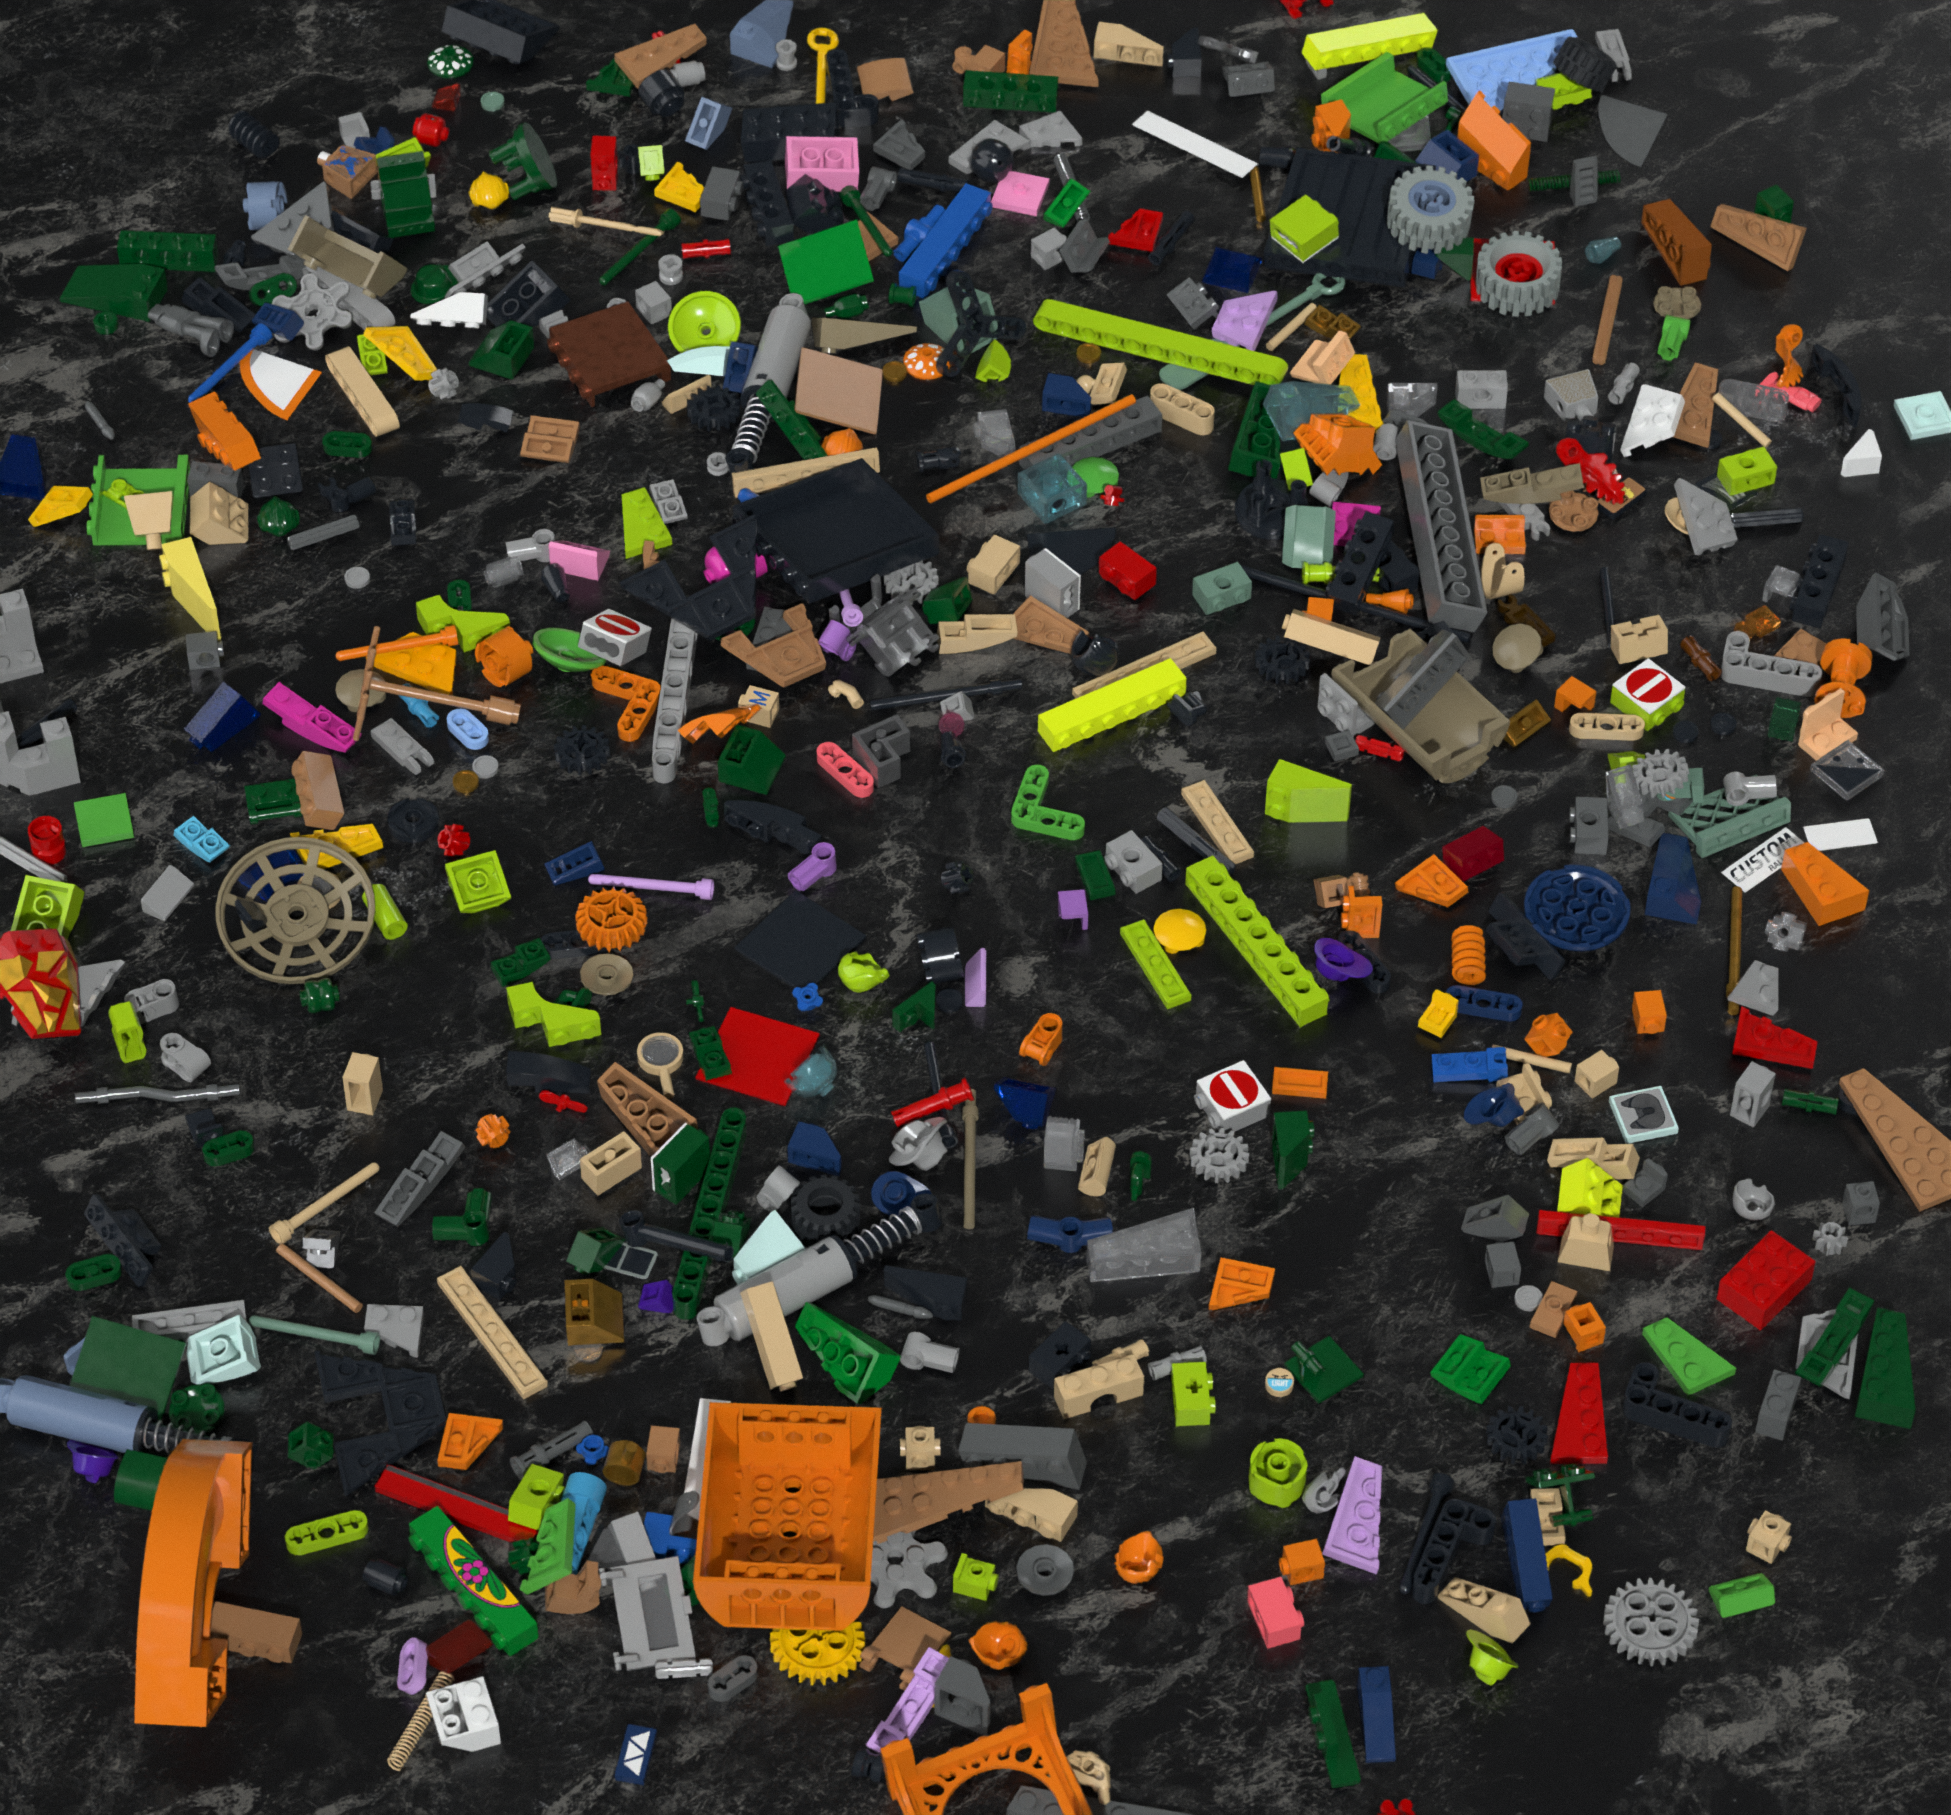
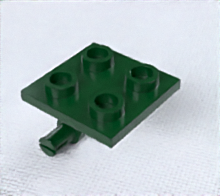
[1284,1336,1364,1404]
[1525,1464,1595,1528]

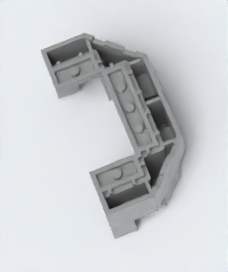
[0,589,81,796]

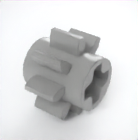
[429,368,459,400]
[1812,1221,1848,1256]

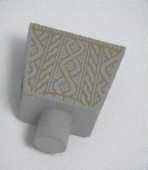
[1544,369,1598,422]

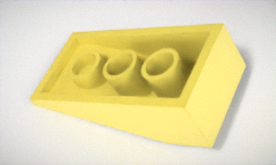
[159,537,221,641]

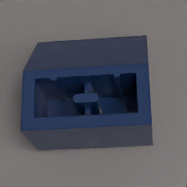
[1415,130,1479,182]

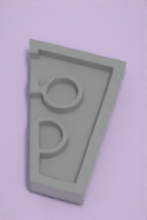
[949,120,1030,174]

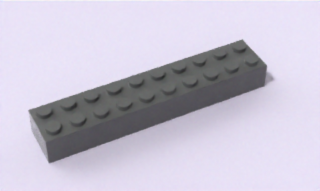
[1395,420,1487,632]

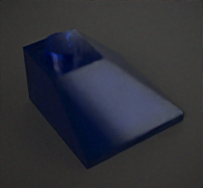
[1202,247,1262,293]
[994,1077,1056,1129]

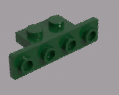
[756,379,828,460]
[1306,1680,1361,1788]

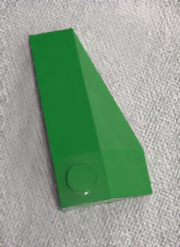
[795,1302,901,1404]

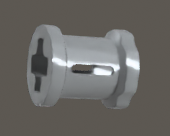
[776,39,797,71]

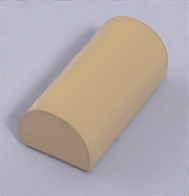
[1078,1136,1116,1196]

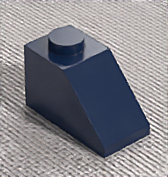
[1042,373,1092,417]
[787,1121,841,1177]

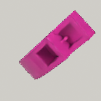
[262,682,362,753]

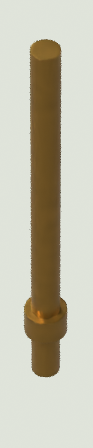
[1726,886,1742,1015]

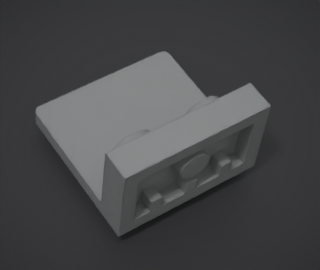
[1318,673,1375,737]

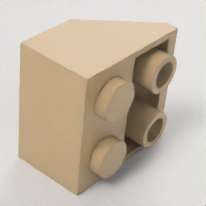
[190,482,248,545]

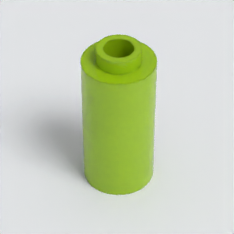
[362,884,408,940]

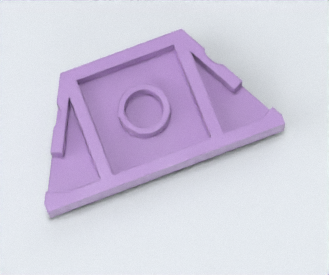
[1212,291,1278,351]

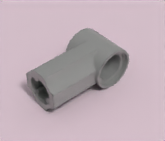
[505,529,555,563]
[1723,772,1777,806]
[900,1332,959,1373]

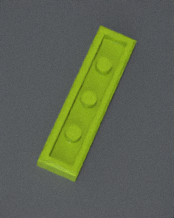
[1120,919,1191,1009]

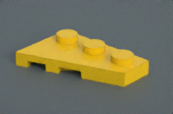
[290,824,383,870]

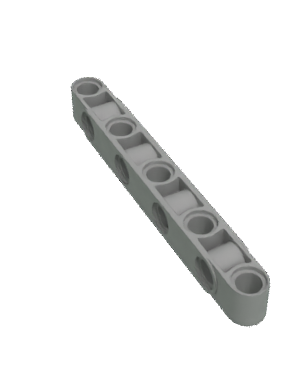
[652,595,698,783]

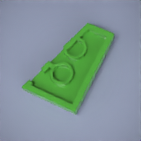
[1642,1317,1736,1396]
[520,1498,576,1595]

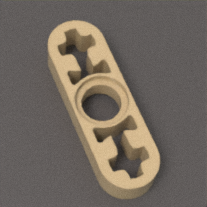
[1569,713,1645,741]

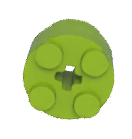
[1249,1439,1307,1508]

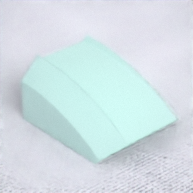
[667,346,730,376]
[187,1315,261,1384]

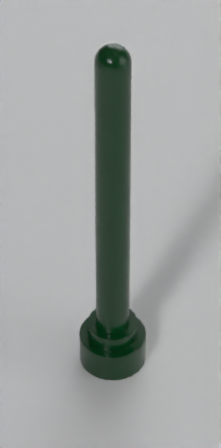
[840,185,893,257]
[599,208,681,285]

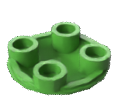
[1069,457,1119,497]

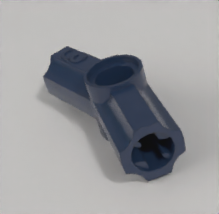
[1027,1215,1114,1253]

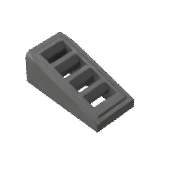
[1569,156,1598,206]

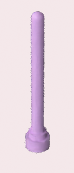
[839,589,863,627]
[588,874,714,900]

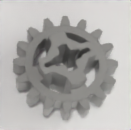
[884,561,939,605]
[1631,749,1689,798]
[1190,1128,1249,1183]

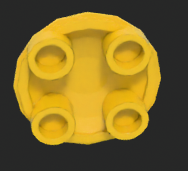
[1153,909,1206,954]

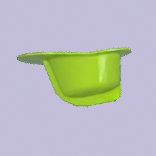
[1466,1630,1518,1685]

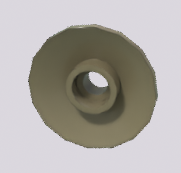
[580,954,633,995]

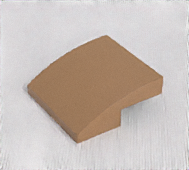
[857,58,914,101]
[520,415,580,463]

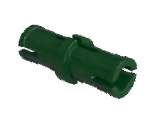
[1782,1088,1839,1115]

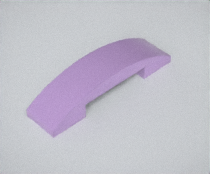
[866,1647,949,1753]

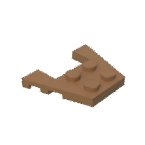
[720,603,826,688]

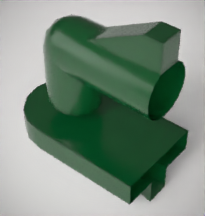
[551,987,592,1009]
[1130,1151,1152,1201]

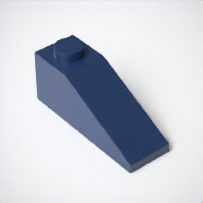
[1357,1666,1396,1763]

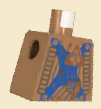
[317,145,378,199]

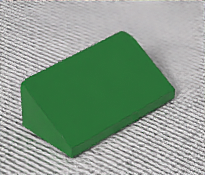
[1043,178,1091,228]

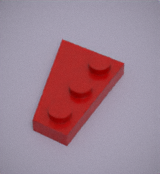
[1732,1006,1817,1069]

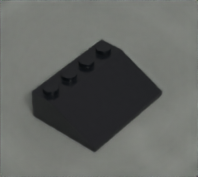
[442,0,560,64]

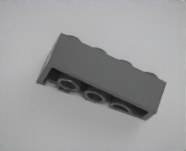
[958,1423,1087,1490]

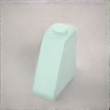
[732,1210,805,1284]

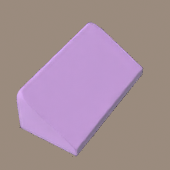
[965,948,986,1007]

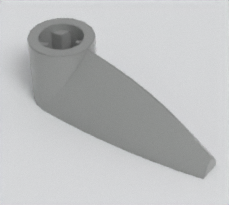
[1309,469,1349,507]

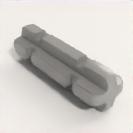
[655,1658,713,1679]

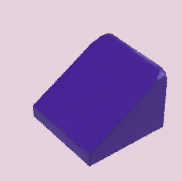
[638,1280,674,1313]

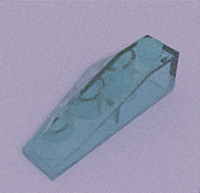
[1263,381,1360,441]

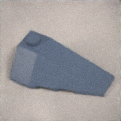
[730,0,793,68]

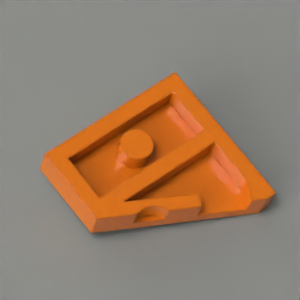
[437,1413,503,1470]

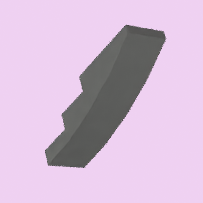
[374,1131,465,1227]

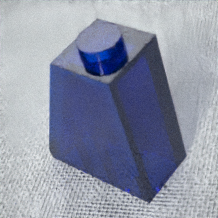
[0,434,46,500]
[184,682,261,752]

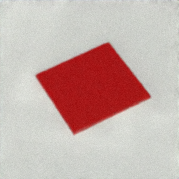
[696,1007,820,1106]

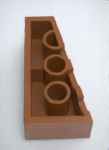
[1641,199,1712,286]

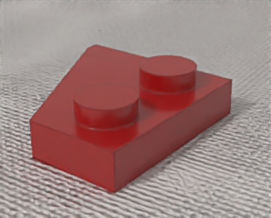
[1108,209,1163,252]

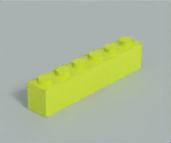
[1302,13,1438,70]
[1038,658,1187,752]

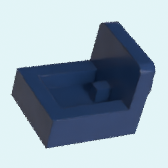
[353,127,395,155]

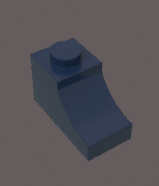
[723,341,758,393]

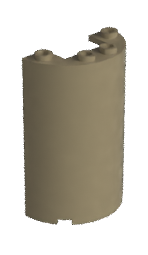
[1331,629,1510,783]

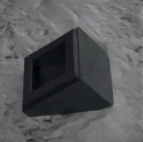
[235,899,267,932]

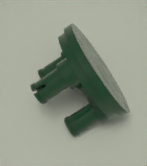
[489,122,557,200]

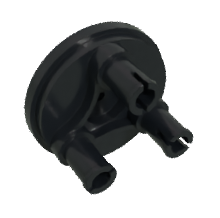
[1235,460,1309,540]

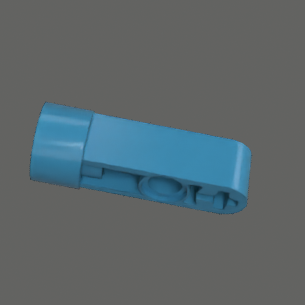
[561,1472,607,1575]

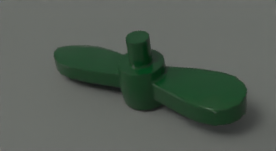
[686,980,704,1022]

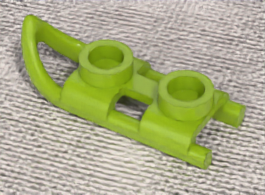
[102,479,145,509]

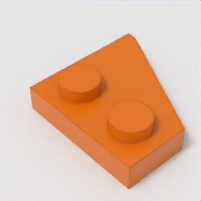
[1395,854,1468,907]
[1209,1257,1275,1310]

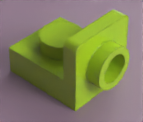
[638,145,664,181]

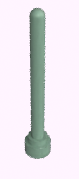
[249,1315,380,1355]

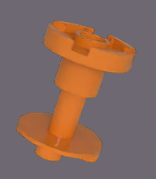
[1814,638,1873,718]

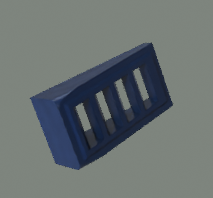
[252,302,304,340]
[544,841,605,886]

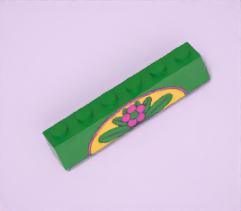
[408,1506,539,1657]

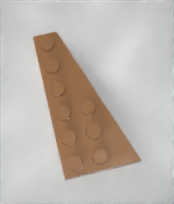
[1839,1068,1951,1212]
[873,1461,1024,1544]

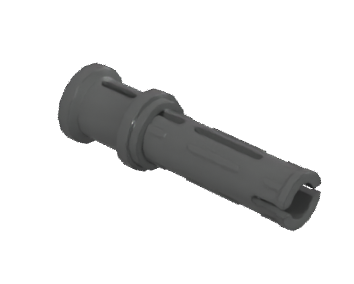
[510,1421,593,1480]

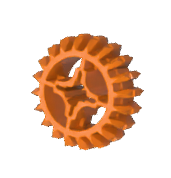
[575,886,647,953]

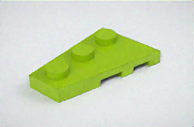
[622,487,672,559]

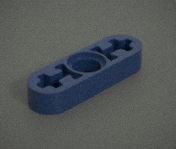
[1446,985,1522,1022]

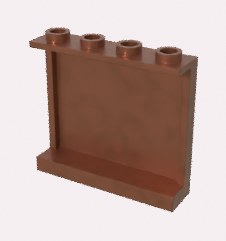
[547,301,671,407]

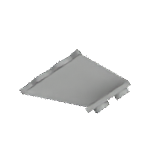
[11,959,125,1027]

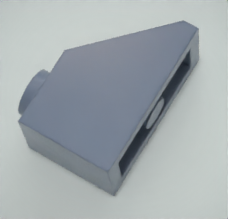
[685,97,732,150]

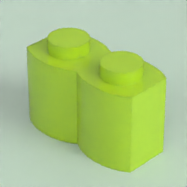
[109,1001,146,1063]

